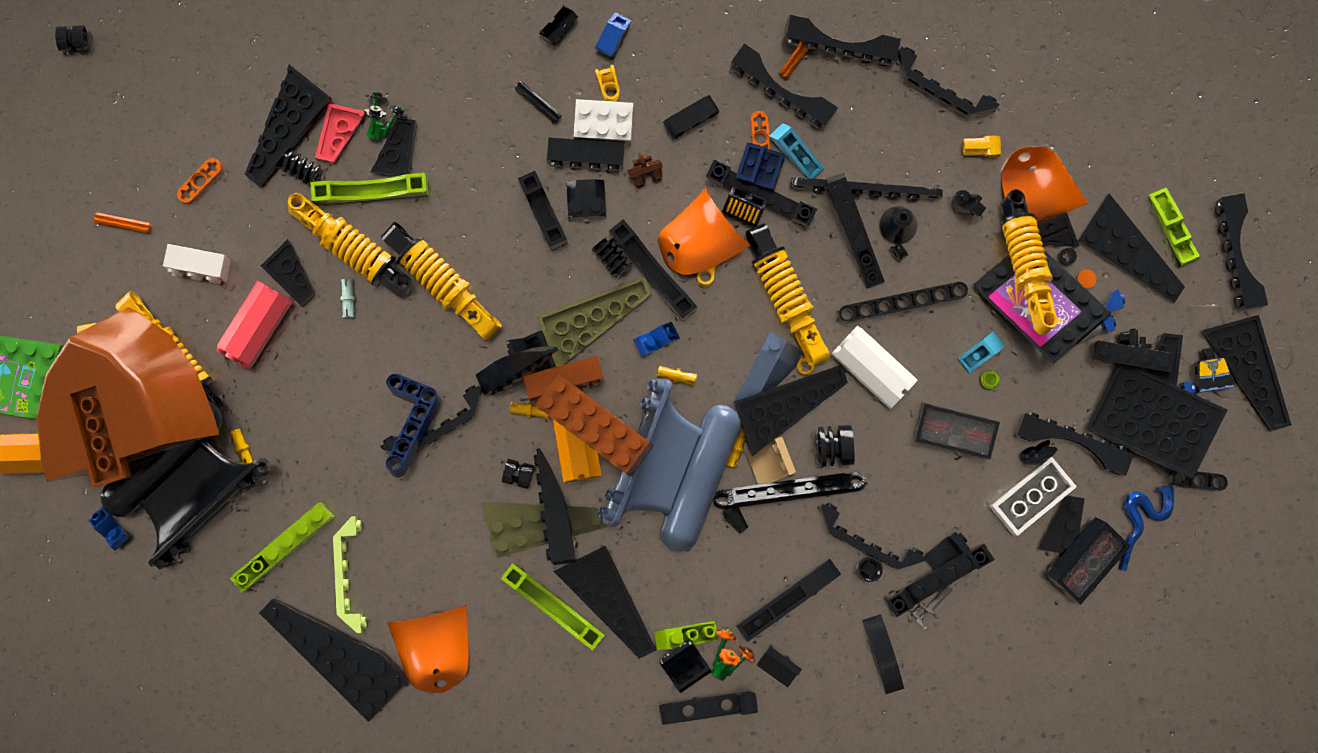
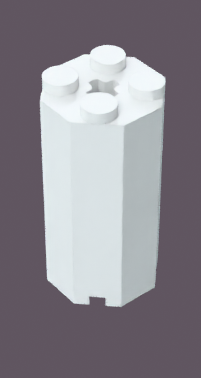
[831,326,917,409]

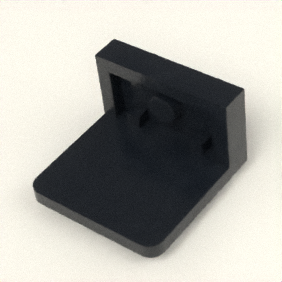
[506,331,555,377]
[925,532,970,585]
[659,641,712,693]

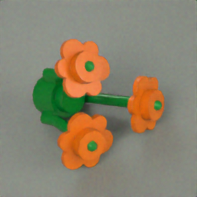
[711,629,755,681]

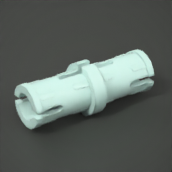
[340,279,355,318]

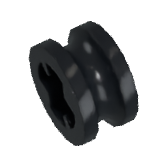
[890,242,908,261]
[1058,248,1077,266]

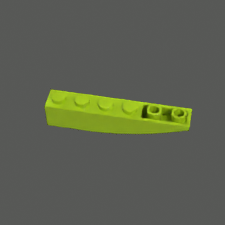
[230,502,335,593]

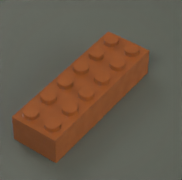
[535,374,654,477]

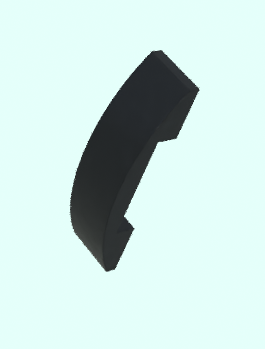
[862,614,904,694]

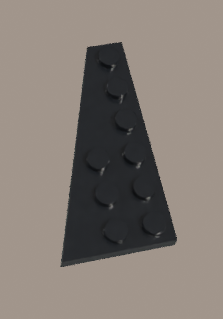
[244,64,333,187]
[1077,193,1185,304]
[1202,315,1292,431]
[733,365,848,456]
[553,546,656,659]

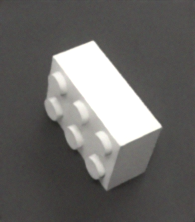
[574,99,633,145]
[163,244,232,285]

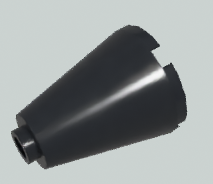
[879,206,918,244]

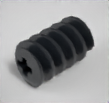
[278,150,321,187]
[592,237,632,279]

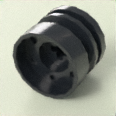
[816,425,855,467]

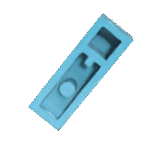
[769,123,824,179]

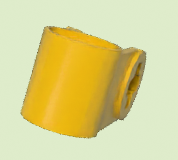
[595,65,620,102]

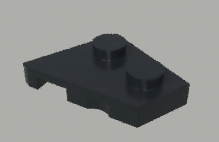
[1037,211,1079,247]

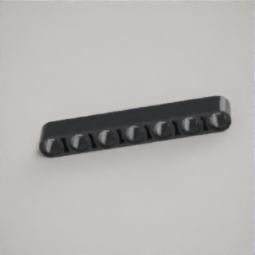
[837,282,968,324]

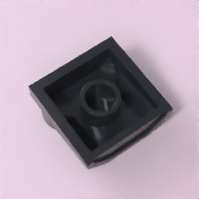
[566,179,607,220]

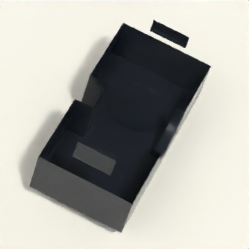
[539,5,578,45]

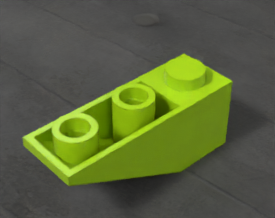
[654,621,718,651]

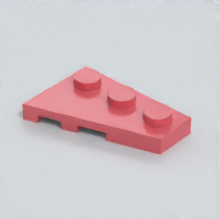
[315,103,366,163]

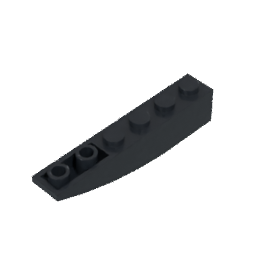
[826,172,885,288]
[475,346,558,396]
[534,448,576,565]
[736,559,841,642]

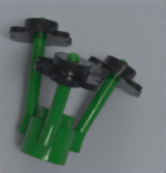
[364,91,408,140]

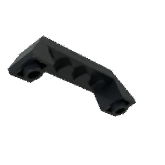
[898,46,1000,118]
[706,159,817,226]
[380,385,482,453]
[820,503,926,570]
[887,543,995,617]

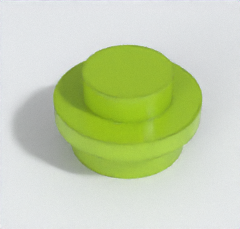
[980,370,1000,389]

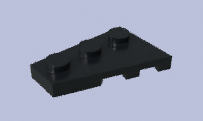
[1037,495,1085,554]

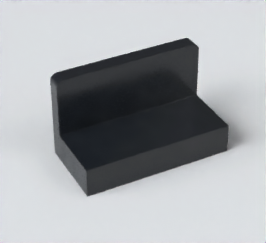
[757,646,802,687]

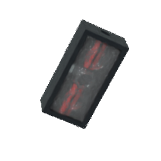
[913,402,1000,459]
[1046,517,1131,605]

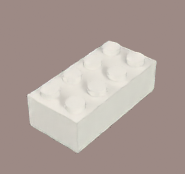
[989,457,1077,536]

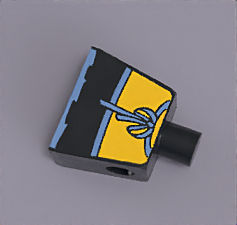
[1194,348,1235,394]

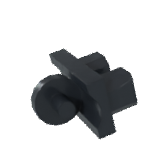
[954,190,986,217]
[1120,329,1151,349]

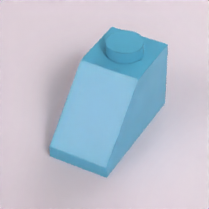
[958,331,1005,373]

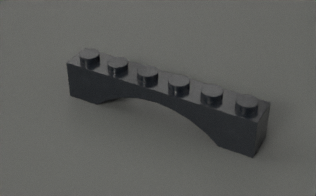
[783,15,901,65]
[731,43,838,130]
[1216,193,1268,311]
[609,219,697,321]
[1014,412,1134,477]

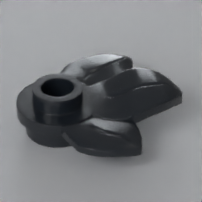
[1021,440,1058,465]

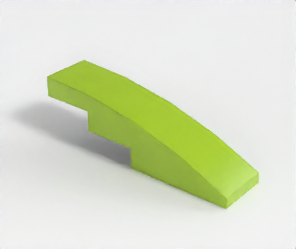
[1149,188,1200,267]

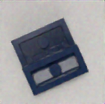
[736,142,786,191]

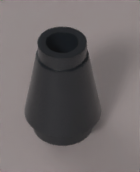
[722,507,748,533]

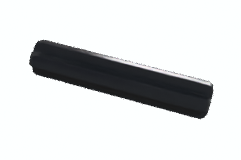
[515,81,562,123]

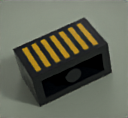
[722,185,768,227]

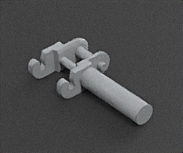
[910,586,953,631]

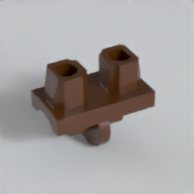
[627,152,663,186]

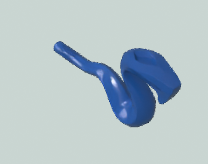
[1119,486,1174,571]

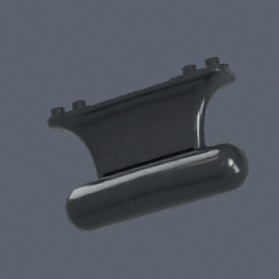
[100,401,271,570]

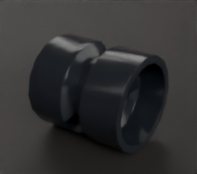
[55,25,88,51]
[502,458,534,489]
[855,557,883,582]

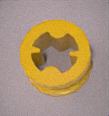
[797,358,815,375]

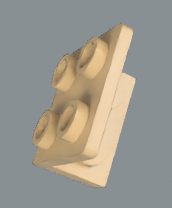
[746,437,796,484]

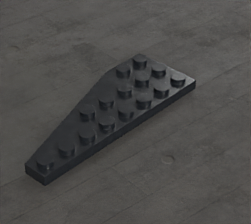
[259,598,409,722]

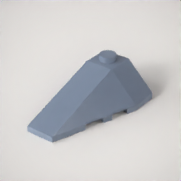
[735,332,803,401]

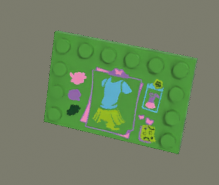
[0,336,63,419]

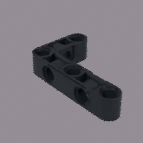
[659,691,758,725]

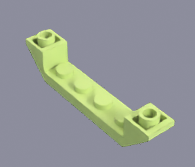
[333,516,366,633]

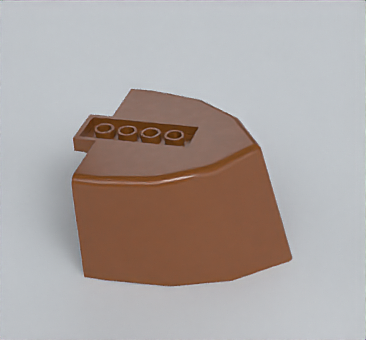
[36,307,219,488]

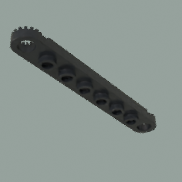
[791,177,943,200]
[713,472,866,509]

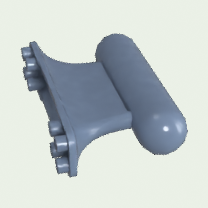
[598,378,741,552]

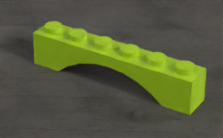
[310,173,429,205]
[500,563,605,651]

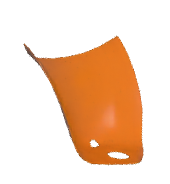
[1002,147,1089,223]
[658,187,750,275]
[387,605,469,693]

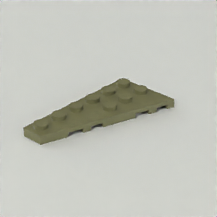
[537,276,651,367]
[481,502,608,558]

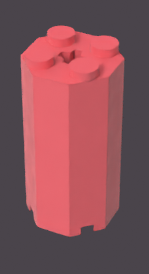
[216,281,292,370]

